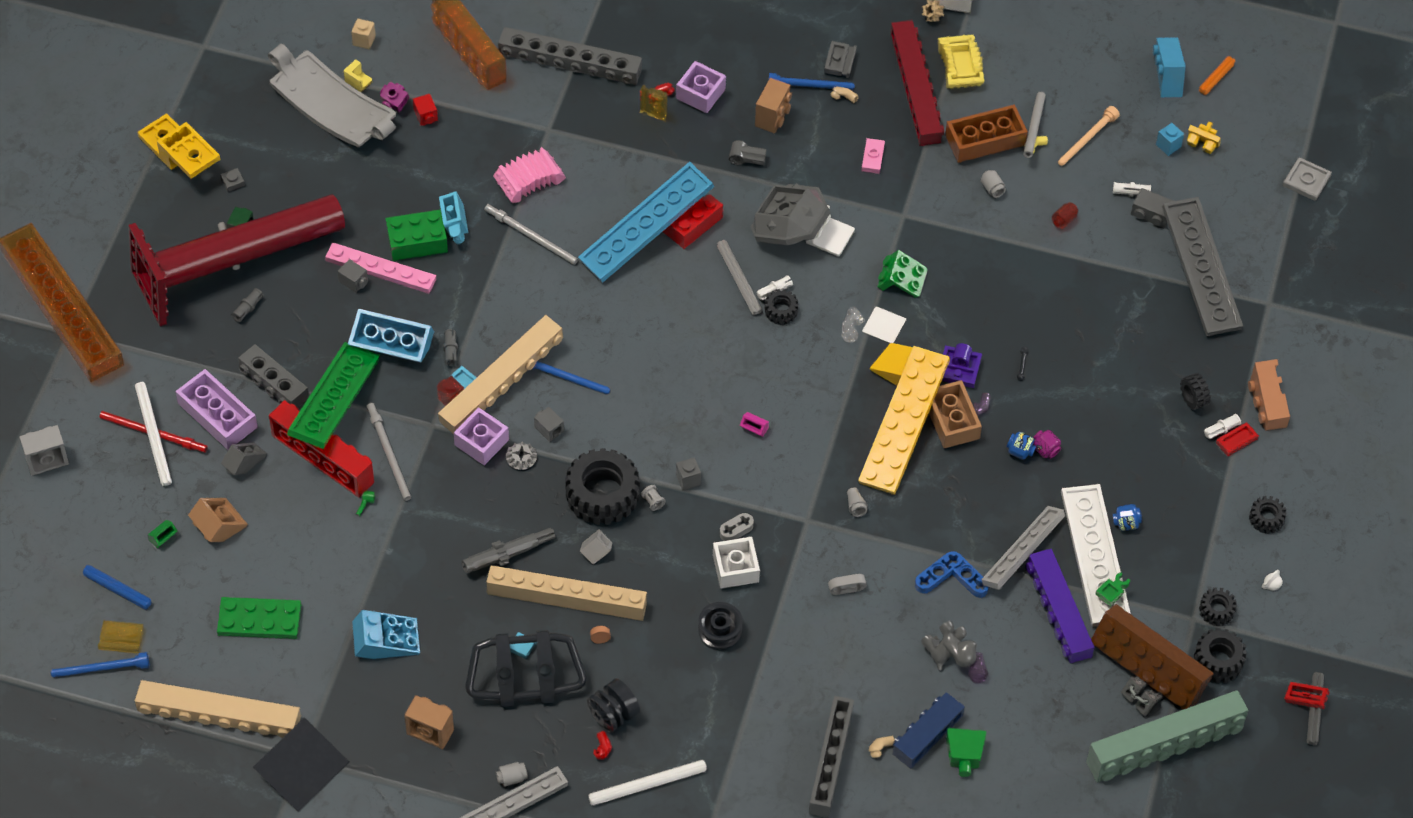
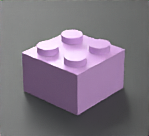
[676,61,726,113]
[454,407,509,465]

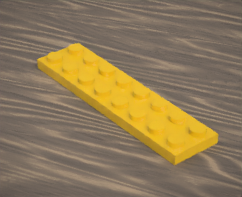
[858,346,950,495]

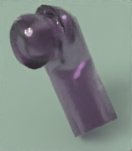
[972,393,991,415]

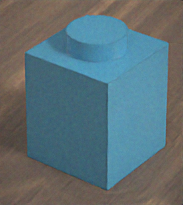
[1156,123,1184,156]

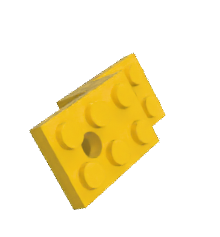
[137,113,221,179]

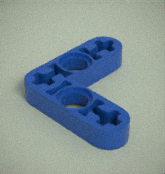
[915,551,989,598]

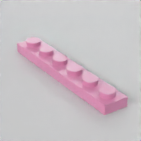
[325,243,436,294]

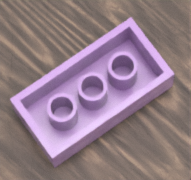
[176,369,258,450]

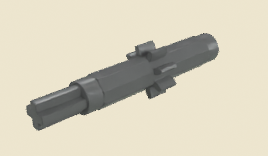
[461,528,556,573]

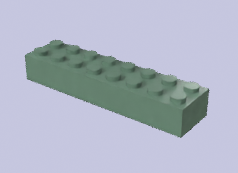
[1086,690,1248,782]

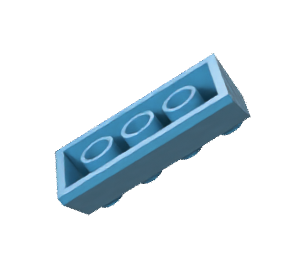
[348,309,434,363]

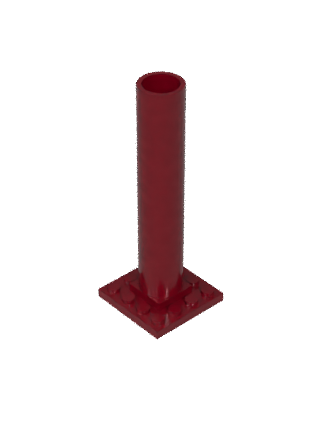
[128,194,345,326]

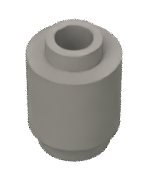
[981,170,1006,198]
[496,762,527,787]

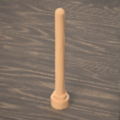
[1058,106,1120,166]

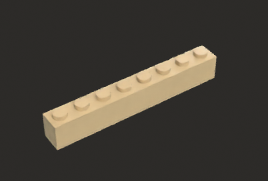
[438,315,563,434]
[487,566,647,621]
[135,680,301,738]

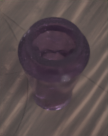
[968,652,988,683]

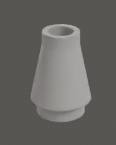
[847,488,868,517]

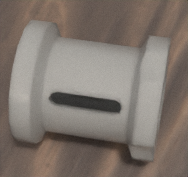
[641,485,666,511]

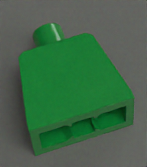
[946,728,986,777]

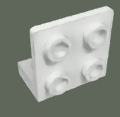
[806,205,855,256]

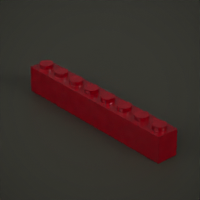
[891,20,944,146]

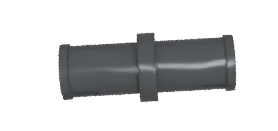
[231,288,264,322]
[443,329,458,366]

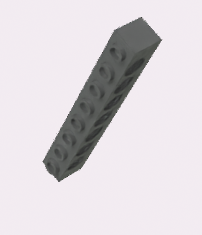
[498,27,642,85]

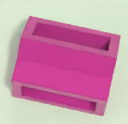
[740,412,769,437]

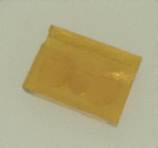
[640,85,667,121]
[98,620,144,653]

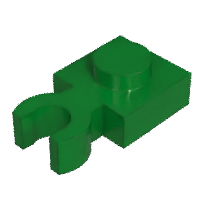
[1095,572,1130,606]

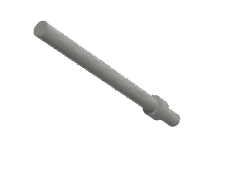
[484,204,578,265]
[367,403,411,501]

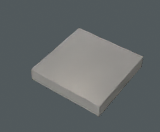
[1283,157,1332,201]

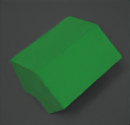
[148,520,178,548]

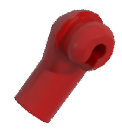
[648,83,675,101]

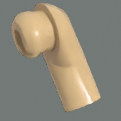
[831,87,859,103]
[869,736,895,758]

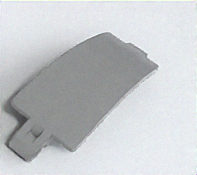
[268,44,396,147]

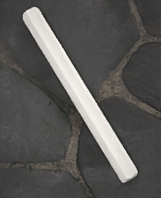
[135,382,172,486]
[589,760,706,805]

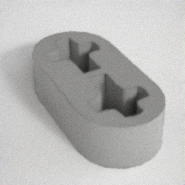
[720,513,753,541]
[828,574,867,595]

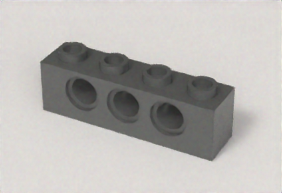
[238,344,309,408]

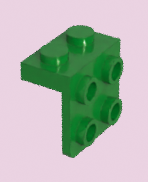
[877,250,927,298]

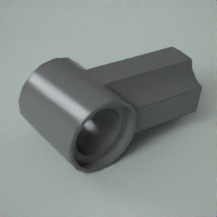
[729,141,767,165]

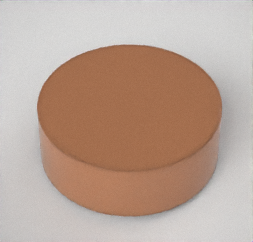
[590,626,611,643]

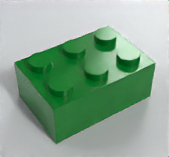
[386,209,448,261]

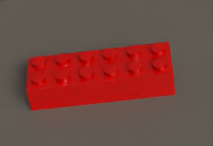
[269,400,374,498]

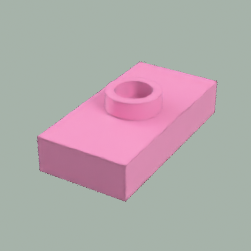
[862,138,885,174]

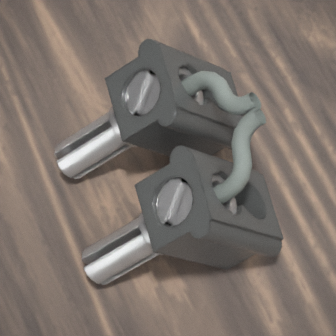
[1121,676,1164,716]

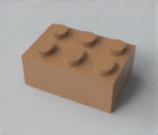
[929,380,982,448]

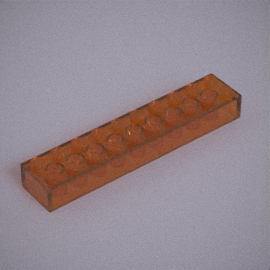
[0,222,124,383]

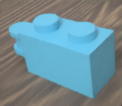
[439,192,468,244]

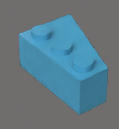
[1153,38,1186,97]

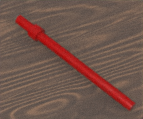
[100,411,208,453]

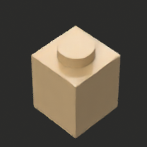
[351,18,376,49]

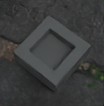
[220,168,245,192]

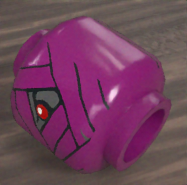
[1033,430,1061,459]

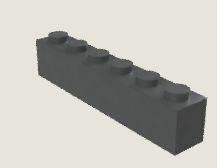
[809,696,854,818]

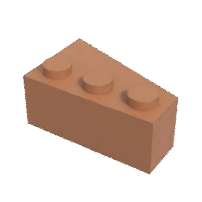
[1248,359,1290,431]

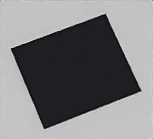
[253,717,349,812]

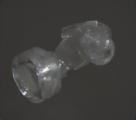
[841,306,865,343]

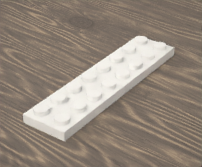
[1061,484,1131,627]

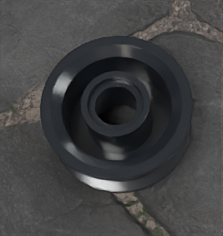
[698,602,743,649]

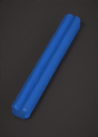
[83,565,152,609]

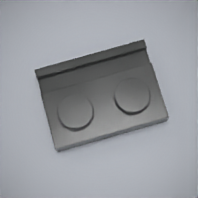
[824,41,857,78]

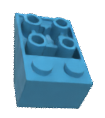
[352,610,420,659]

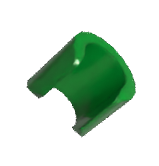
[356,491,375,516]

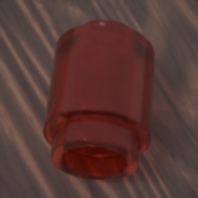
[1052,202,1079,229]

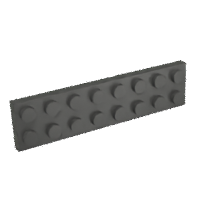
[1162,197,1243,336]

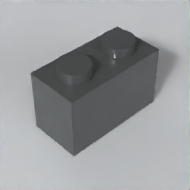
[1131,188,1173,228]

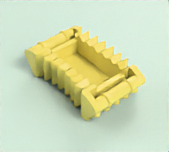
[938,35,984,89]

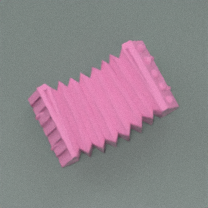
[493,147,566,203]

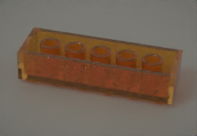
[431,0,506,90]

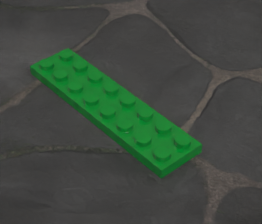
[287,342,380,449]

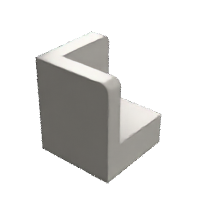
[580,529,612,564]

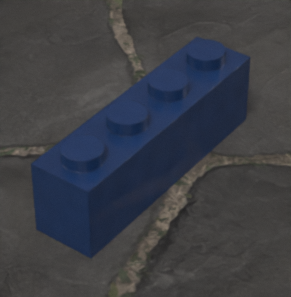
[892,692,965,769]

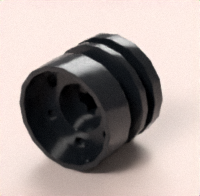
[587,678,640,733]

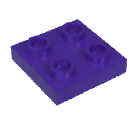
[942,343,982,388]

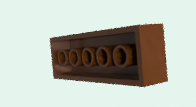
[1091,604,1214,709]

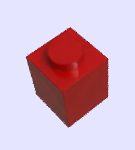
[413,94,438,126]

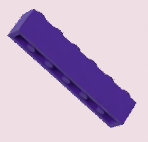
[1026,548,1094,663]

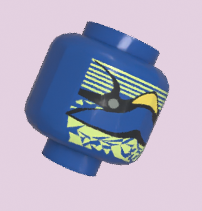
[1006,431,1036,460]
[1113,504,1142,531]

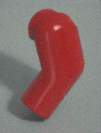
[593,731,612,760]

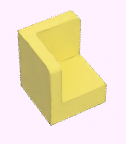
[344,59,372,92]

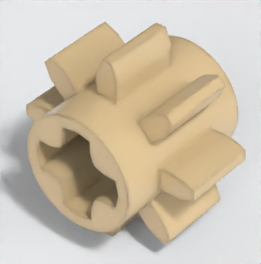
[922,0,944,21]

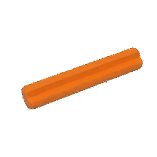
[1199,56,1235,95]

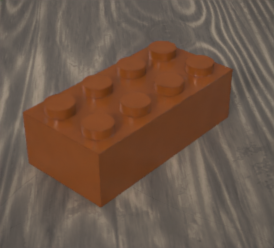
[945,104,1028,162]

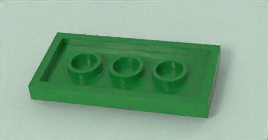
[217,597,301,639]

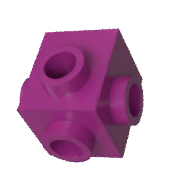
[380,82,410,113]

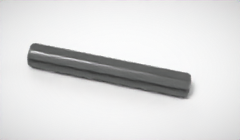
[1307,672,1324,746]

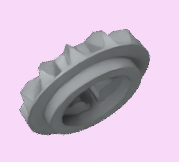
[506,441,537,470]

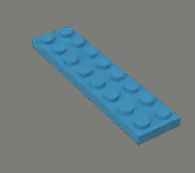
[578,161,714,283]

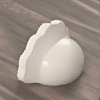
[1262,570,1282,591]

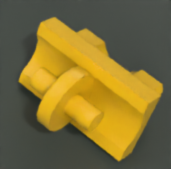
[1187,122,1221,154]

